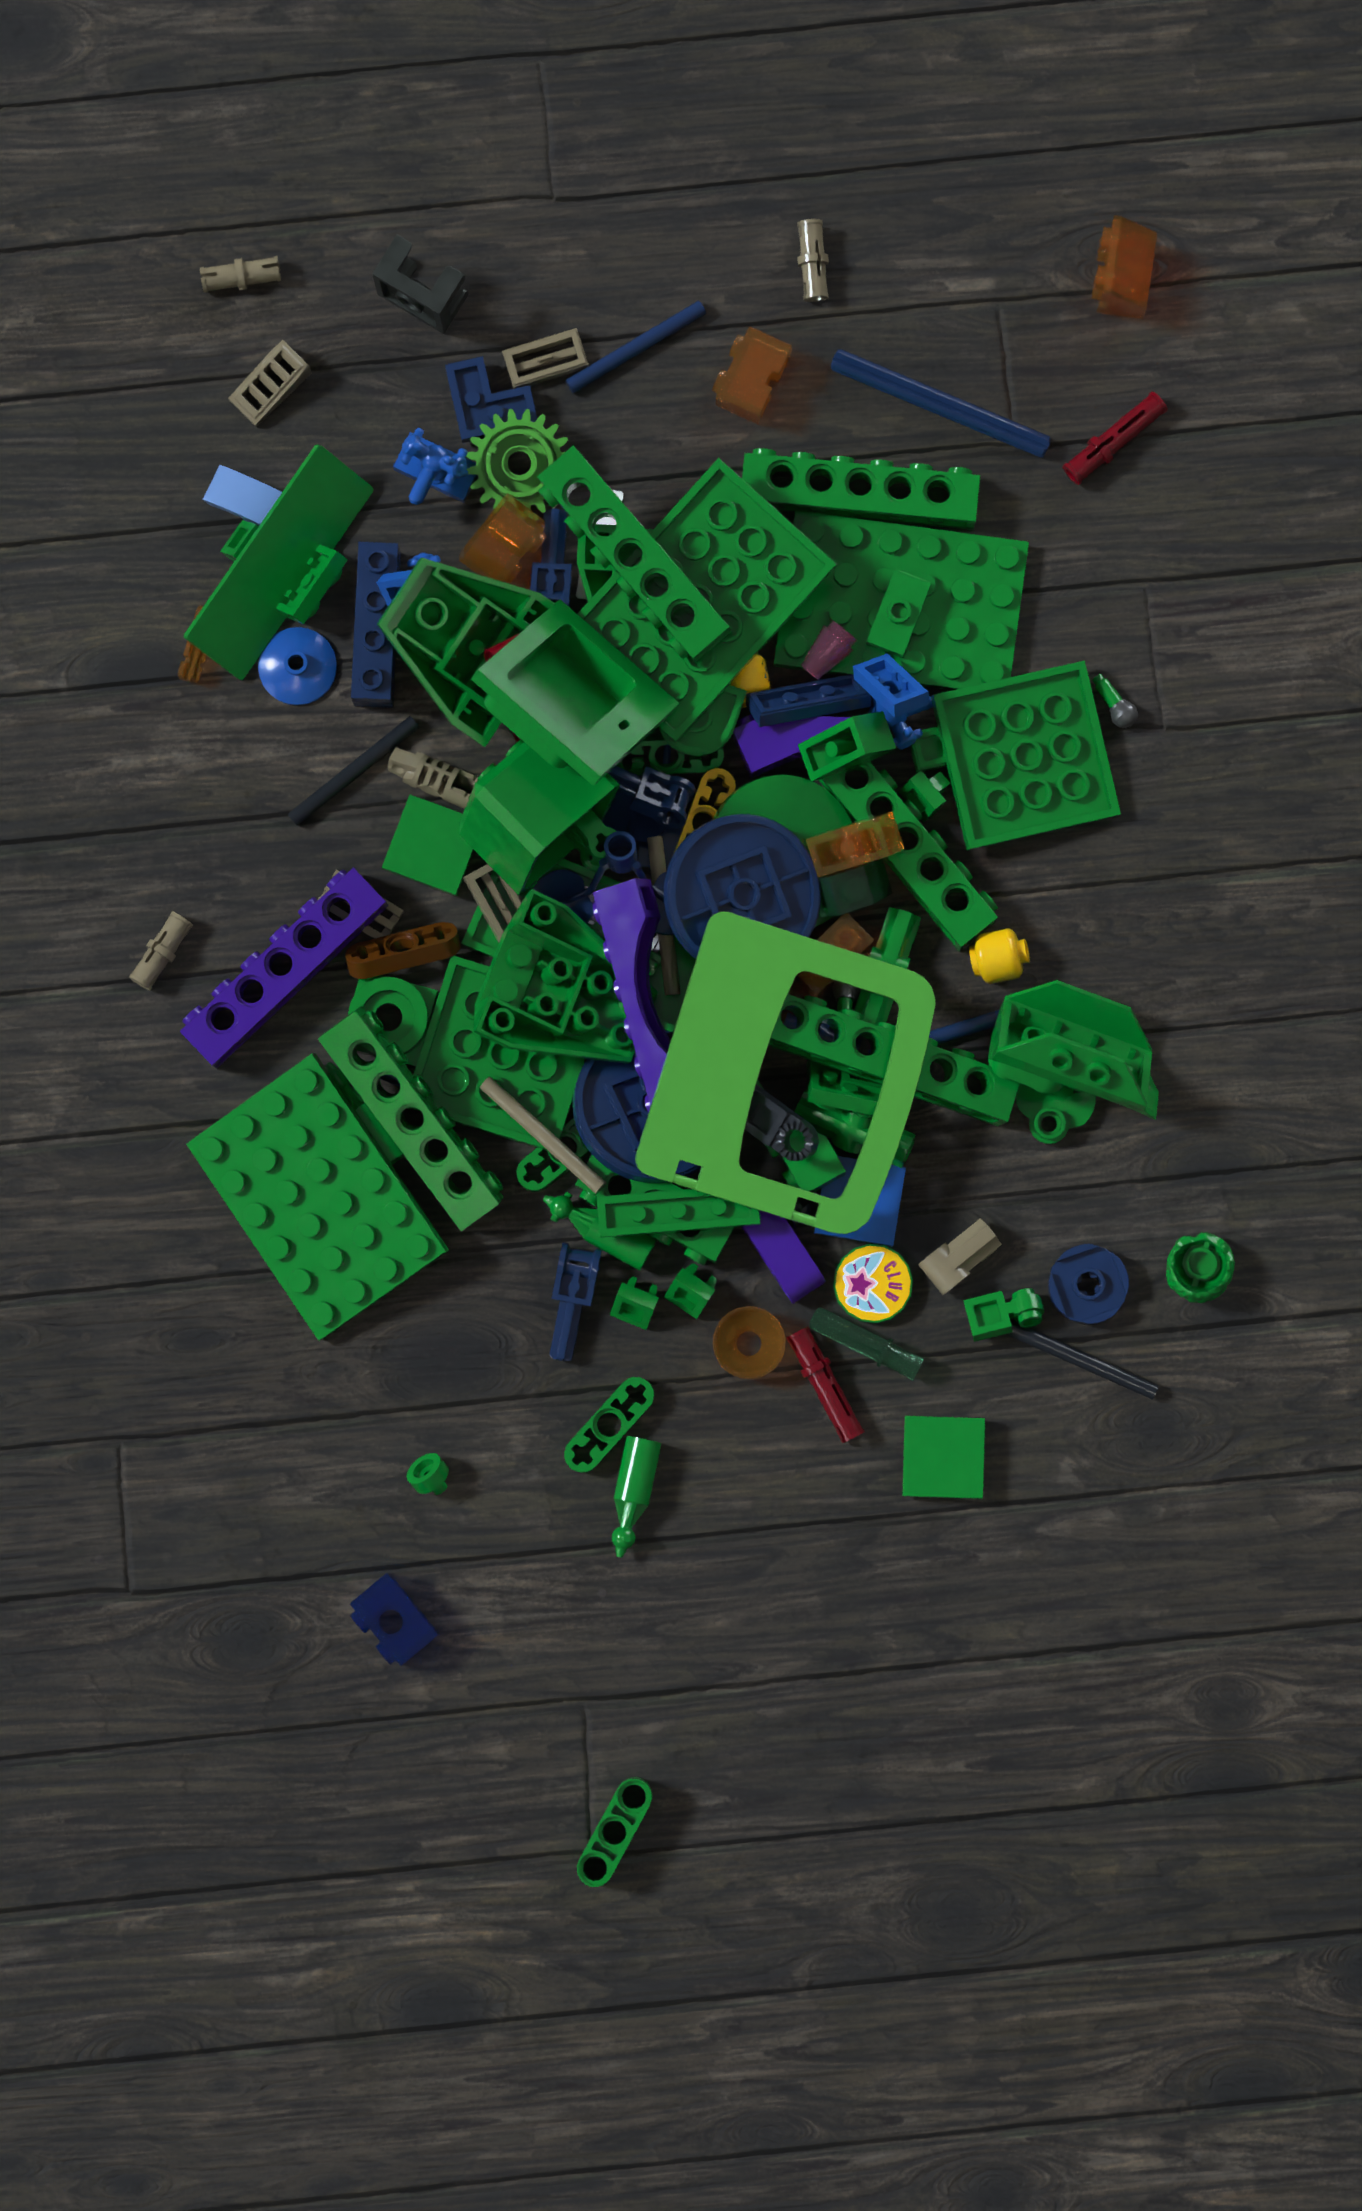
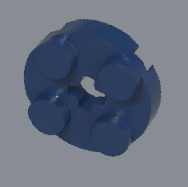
[1048,1244,1129,1324]

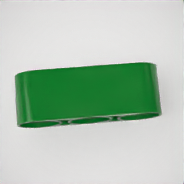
[577,1777,652,1887]

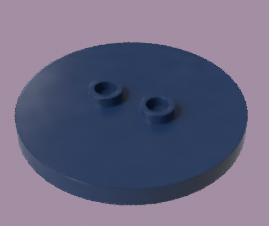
[664,814,821,959]
[573,1030,701,1183]

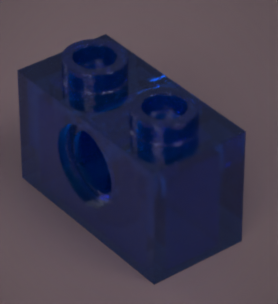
[350,1573,440,1666]

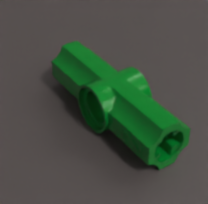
[854,907,921,1026]
[795,1089,916,1168]

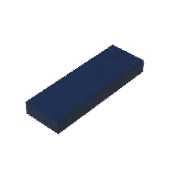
[746,674,871,727]

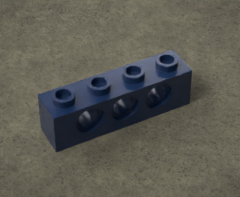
[351,542,401,708]

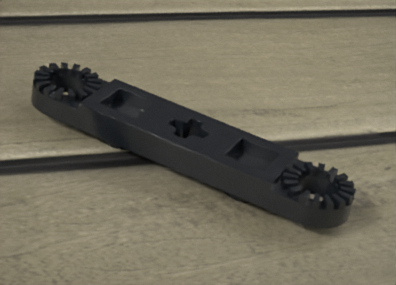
[667,1032,819,1161]

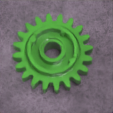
[466,409,568,518]

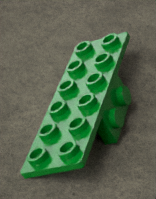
[184,444,373,680]

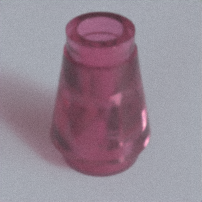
[801,620,857,680]

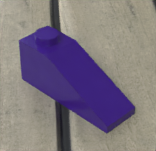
[732,714,850,779]

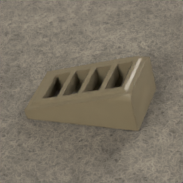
[228,340,312,427]

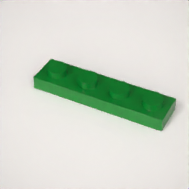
[597,1189,760,1238]

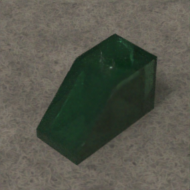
[819,855,893,917]

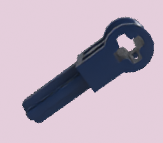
[531,508,572,607]
[608,766,696,829]
[549,1242,602,1362]

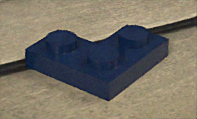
[445,356,537,443]

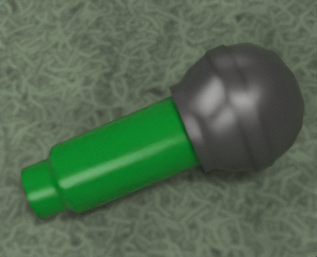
[1092,674,1138,728]
[832,981,860,1013]

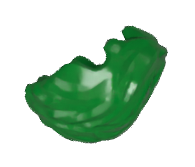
[1166,1232,1235,1304]

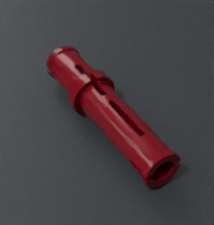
[1063,391,1168,485]
[786,1326,865,1444]

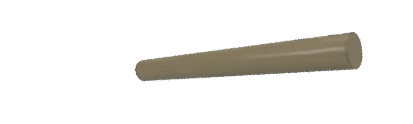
[647,836,681,995]
[480,1076,607,1194]

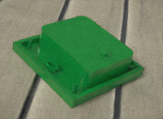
[471,599,680,786]

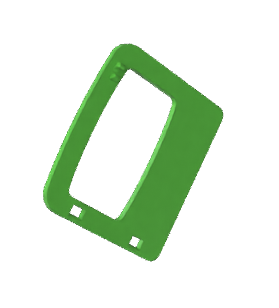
[635,911,935,1234]

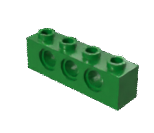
[575,1155,735,1266]

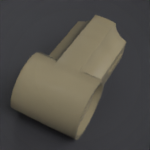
[918,1218,1002,1295]

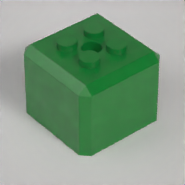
[459,740,620,895]

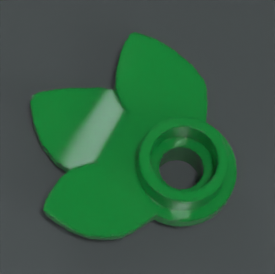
[1016,1083,1096,1144]

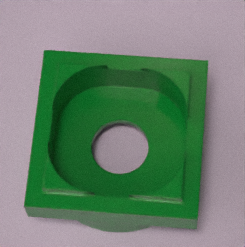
[348,975,438,1068]

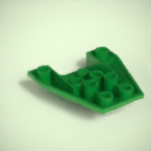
[473,889,658,1064]

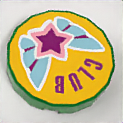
[833,1244,913,1324]

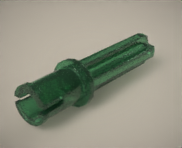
[809,1308,925,1381]

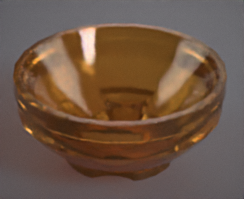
[713,1306,786,1379]

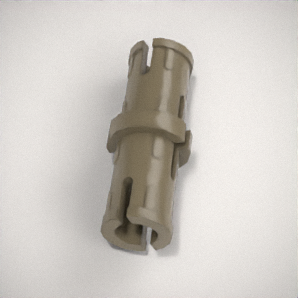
[797,219,829,302]
[200,256,281,293]
[129,911,193,991]

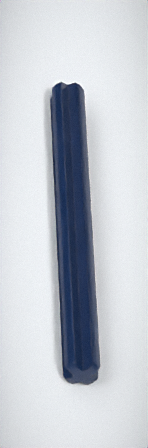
[831,349,1051,457]

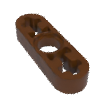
[345,922,461,979]

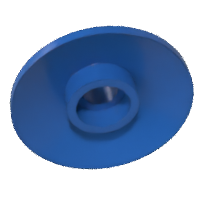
[258,627,337,706]

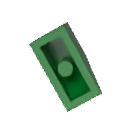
[798,711,896,782]

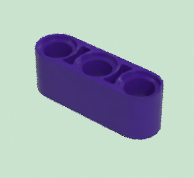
[741,1210,826,1304]

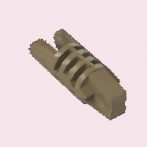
[388,748,478,809]

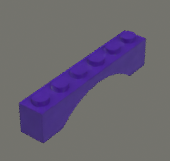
[592,878,671,1113]

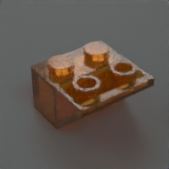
[1091,215,1157,319]

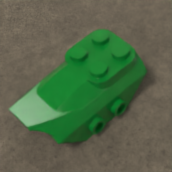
[988,980,1159,1120]

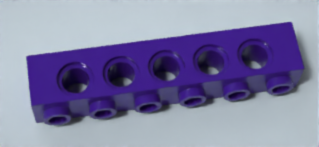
[180,867,389,1069]

